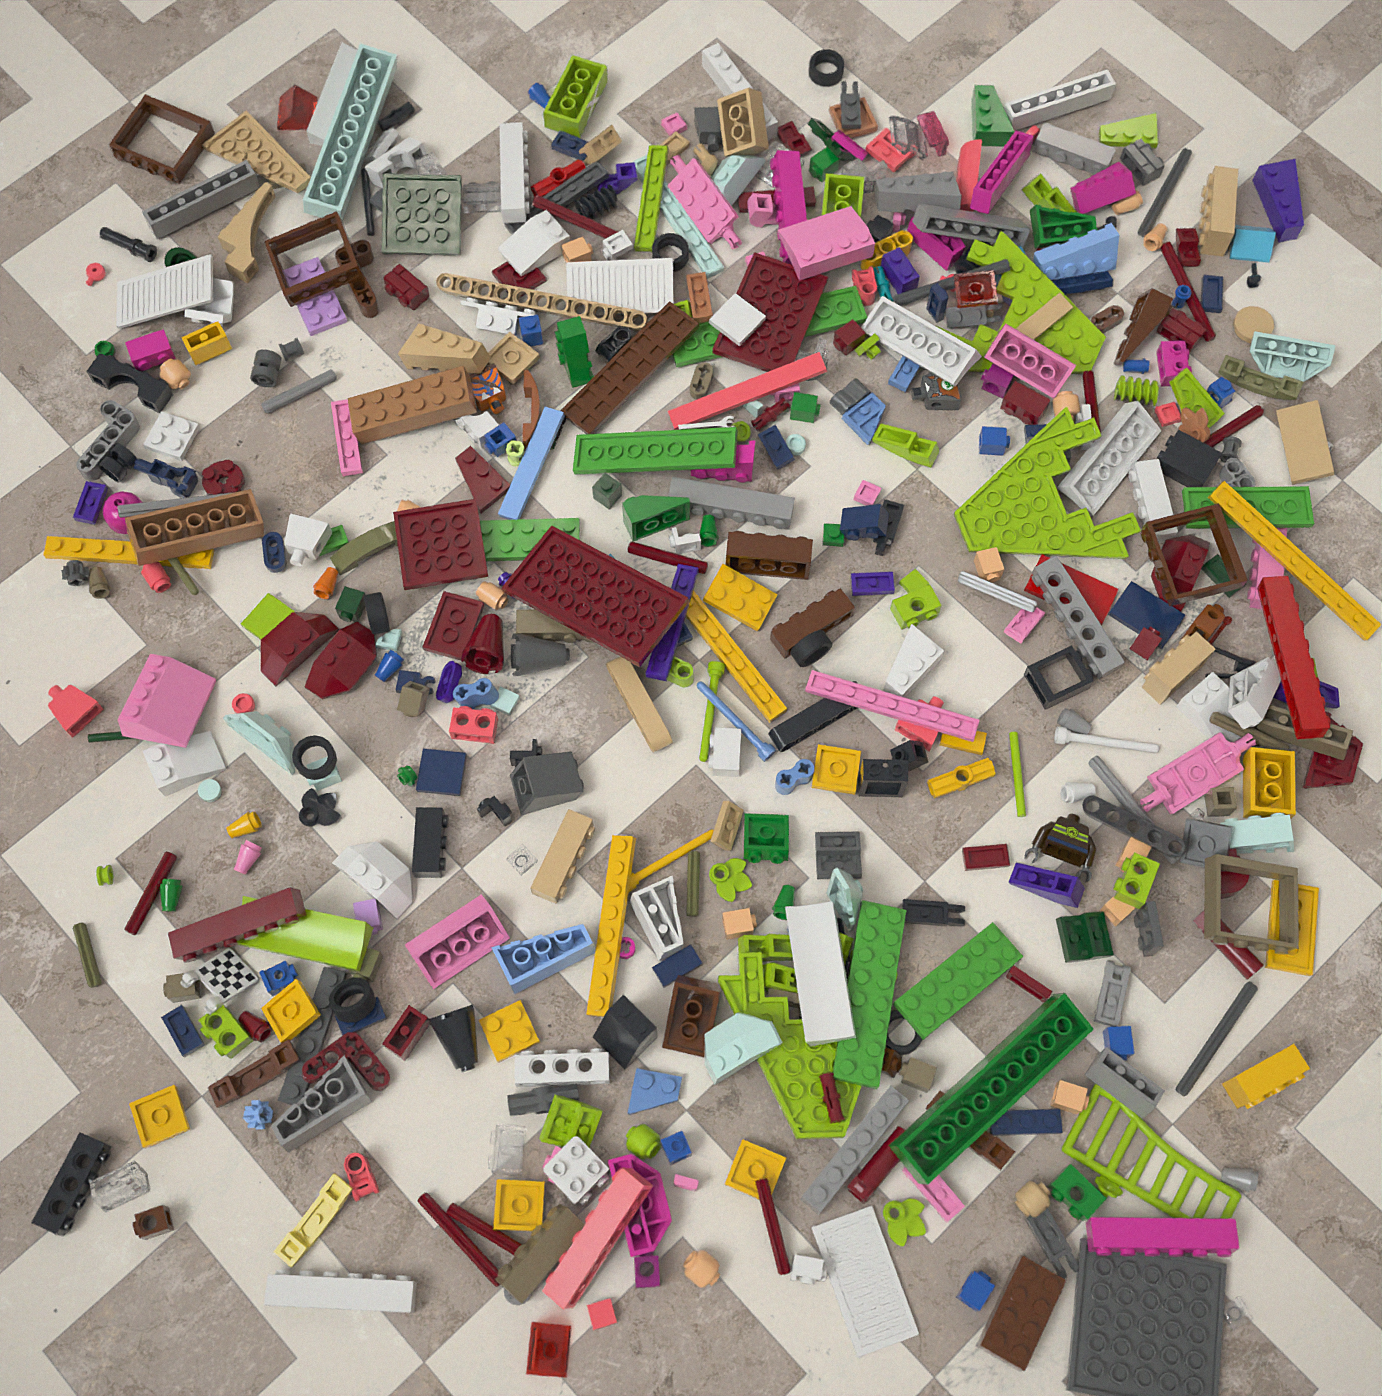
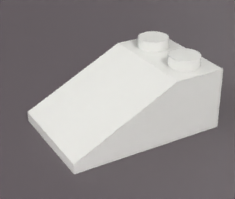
[498,210,570,276]
[1176,672,1252,743]
[143,731,226,797]

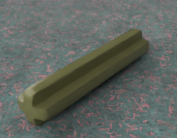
[686,851,700,917]
[73,922,102,988]

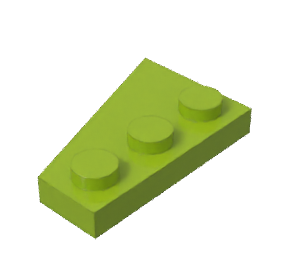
[1099,113,1158,149]
[1169,367,1225,428]

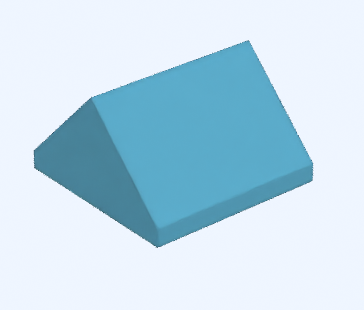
[1230,225,1276,263]

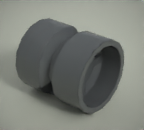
[250,349,282,388]

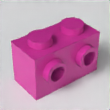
[125,329,176,371]
[1156,341,1192,387]

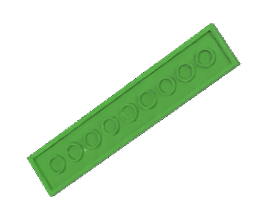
[673,286,867,368]

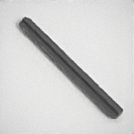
[1137,148,1192,237]
[894,259,1010,306]
[1175,982,1258,1097]

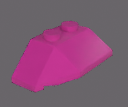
[608,1154,672,1257]

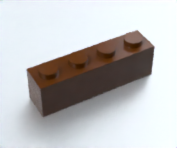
[770,588,855,659]

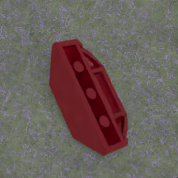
[1150,534,1210,612]
[261,612,339,687]
[304,622,377,699]

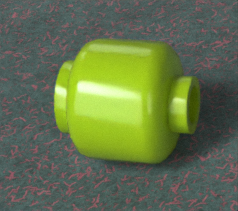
[626,1124,661,1160]

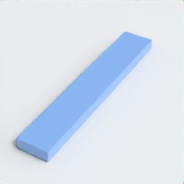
[498,407,565,520]

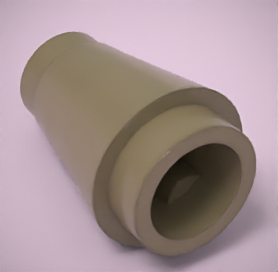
[89,567,111,599]

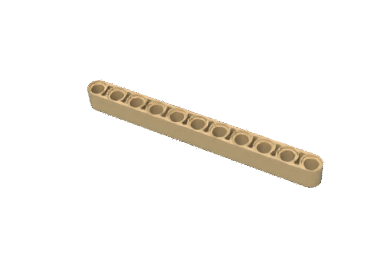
[436,273,649,331]

